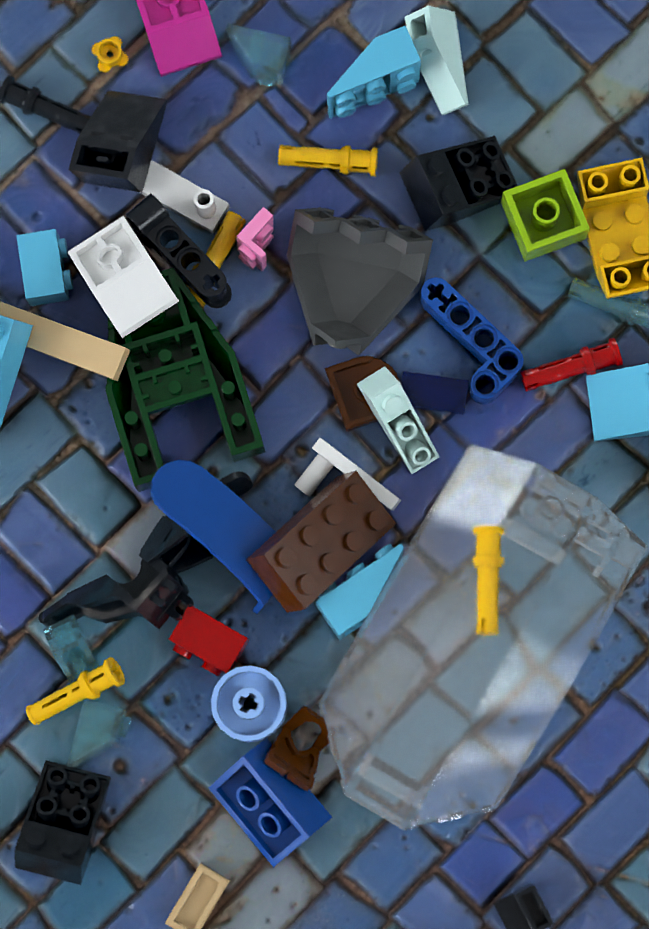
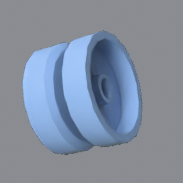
[211,665,288,743]

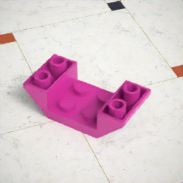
[136,0,222,77]

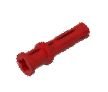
[520,337,623,392]

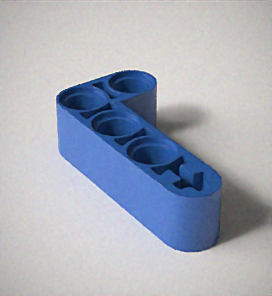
[420,277,524,404]

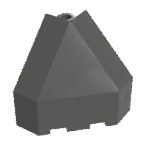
[287,207,433,356]

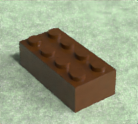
[246,471,396,613]

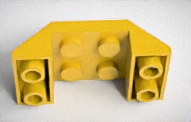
[577,158,649,299]

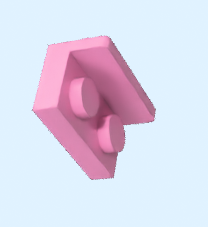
[237,207,274,271]

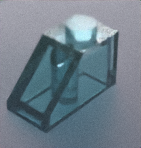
[226,24,292,86]
[43,614,101,684]
[67,699,131,768]

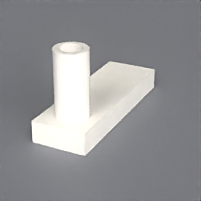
[139,160,230,234]
[294,438,401,511]

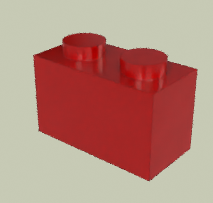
[168,606,249,677]

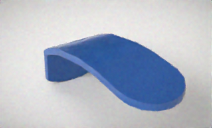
[150,460,276,614]

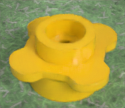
[92,36,129,73]

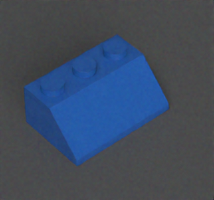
[209,738,332,867]

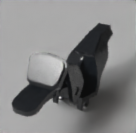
[38,471,253,630]

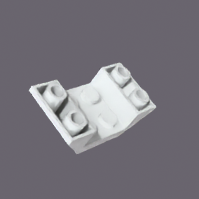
[68,216,179,338]

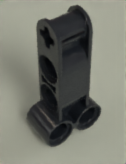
[125,193,232,309]

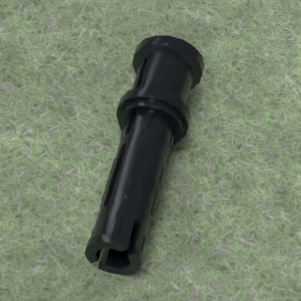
[0,75,91,134]

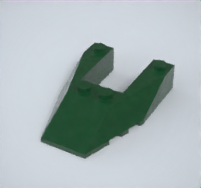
[105,267,266,492]

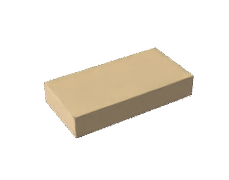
[165,863,230,929]

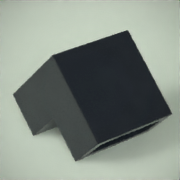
[493,883,554,929]

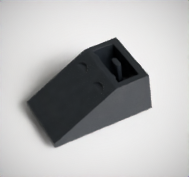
[68,90,168,193]
[399,136,518,231]
[14,760,111,885]

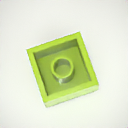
[501,169,590,262]

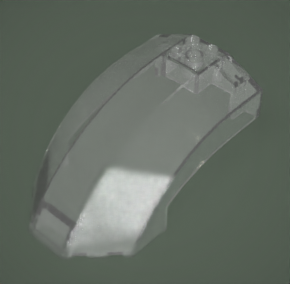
[318,444,648,831]

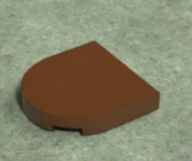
[325,356,399,432]

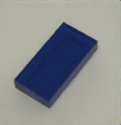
[401,371,469,415]

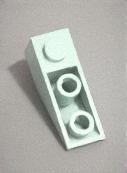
[405,5,468,115]
[357,366,439,474]

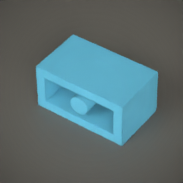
[16,229,73,306]

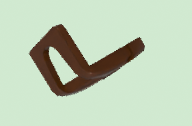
[264,706,339,791]

